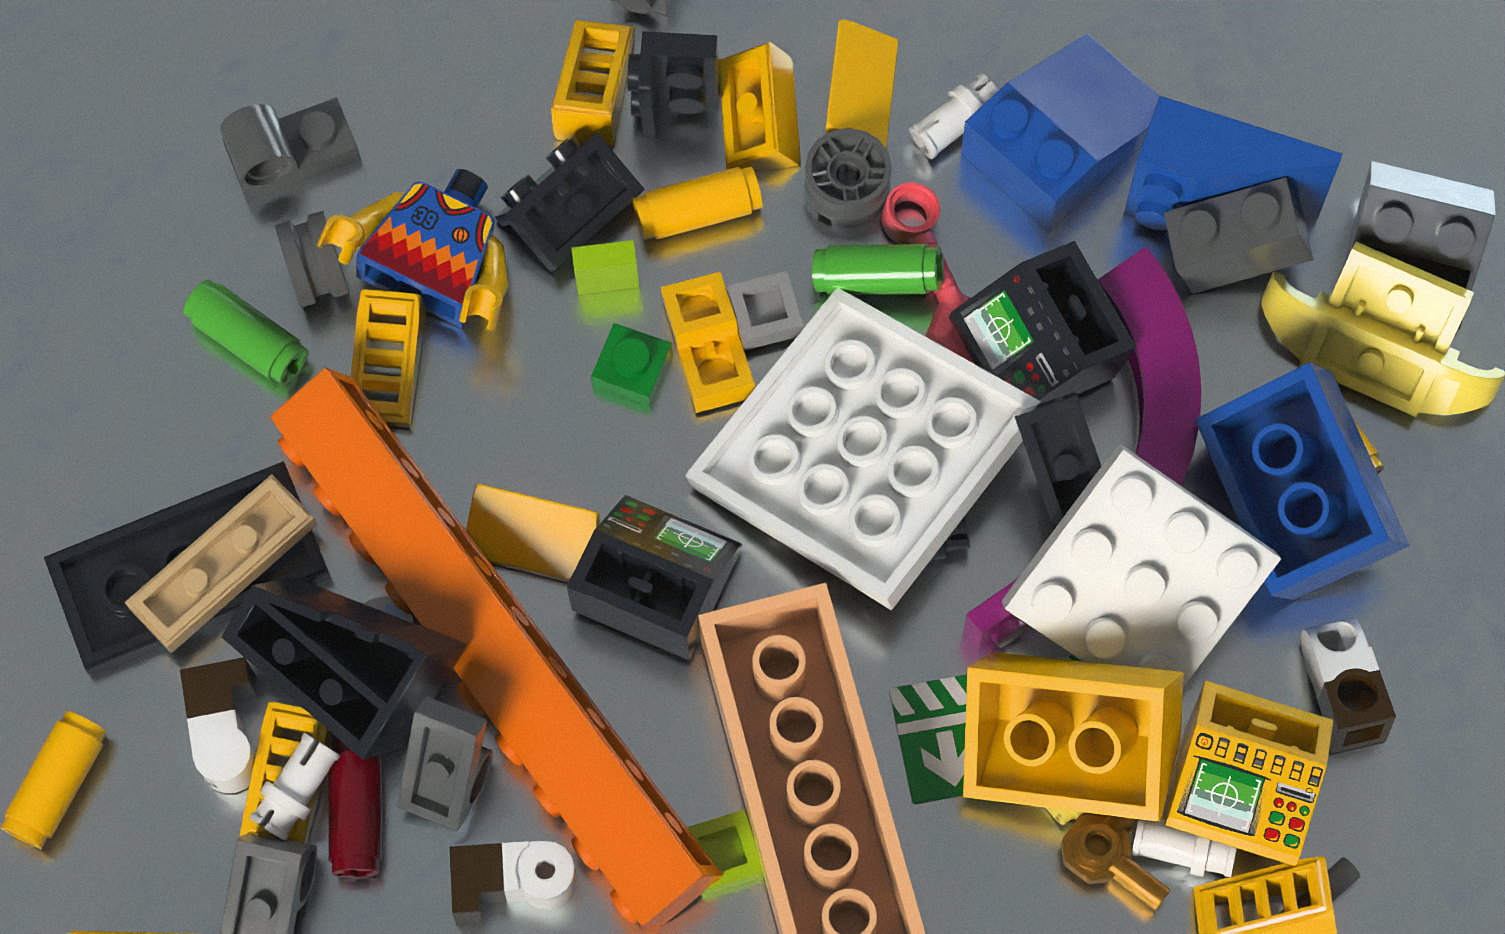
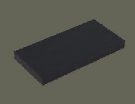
[44,461,332,676]

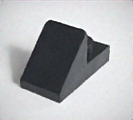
[1014,392,1102,529]

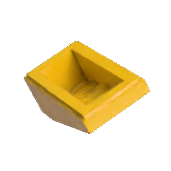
[551,20,635,146]
[351,289,427,428]
[239,702,335,843]
[1193,856,1337,934]

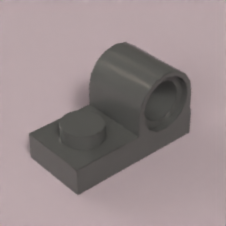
[220,97,361,201]
[397,696,493,831]
[220,831,317,934]

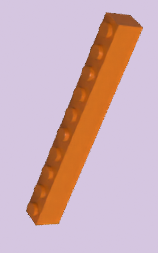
[269,367,723,927]

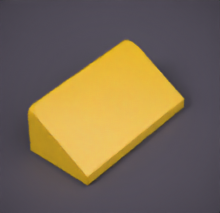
[826,19,898,148]
[719,42,801,170]
[466,484,601,582]

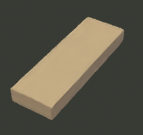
[125,474,317,653]

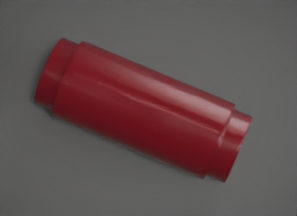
[328,740,382,878]

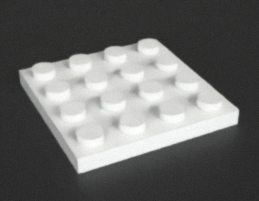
[685,289,1041,610]

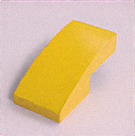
[660,272,755,413]

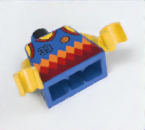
[316,169,508,331]

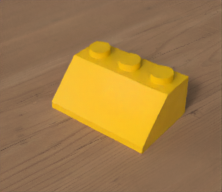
[963,652,1184,821]

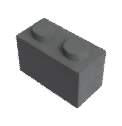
[1164,177,1314,294]

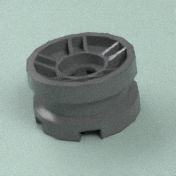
[805,128,892,227]
[275,211,349,308]

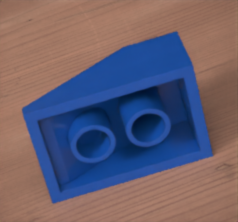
[961,34,1160,233]
[1124,96,1343,230]

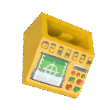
[1165,680,1333,866]

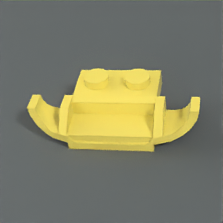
[1261,242,1505,417]

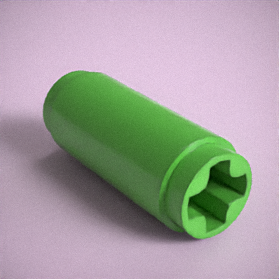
[812,244,944,295]
[183,279,309,385]

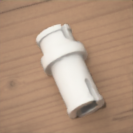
[908,73,999,160]
[249,732,341,840]
[1132,819,1237,877]

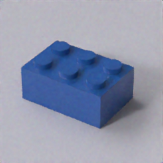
[1195,362,1410,600]

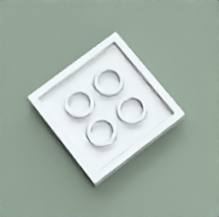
[1001,443,1281,687]

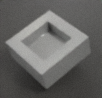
[727,270,804,350]

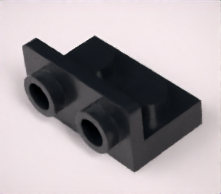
[627,31,720,137]
[495,133,645,271]

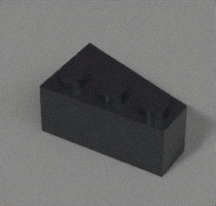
[221,577,468,760]

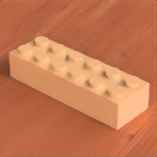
[698,583,925,934]

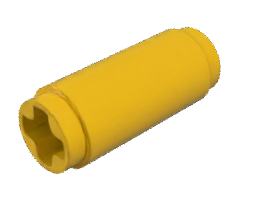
[632,166,763,240]
[0,711,107,849]

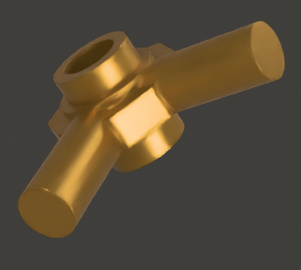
[1061,814,1171,911]

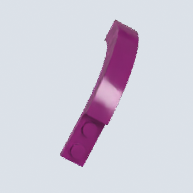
[963,246,1201,653]

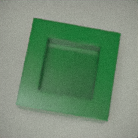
[591,323,673,406]

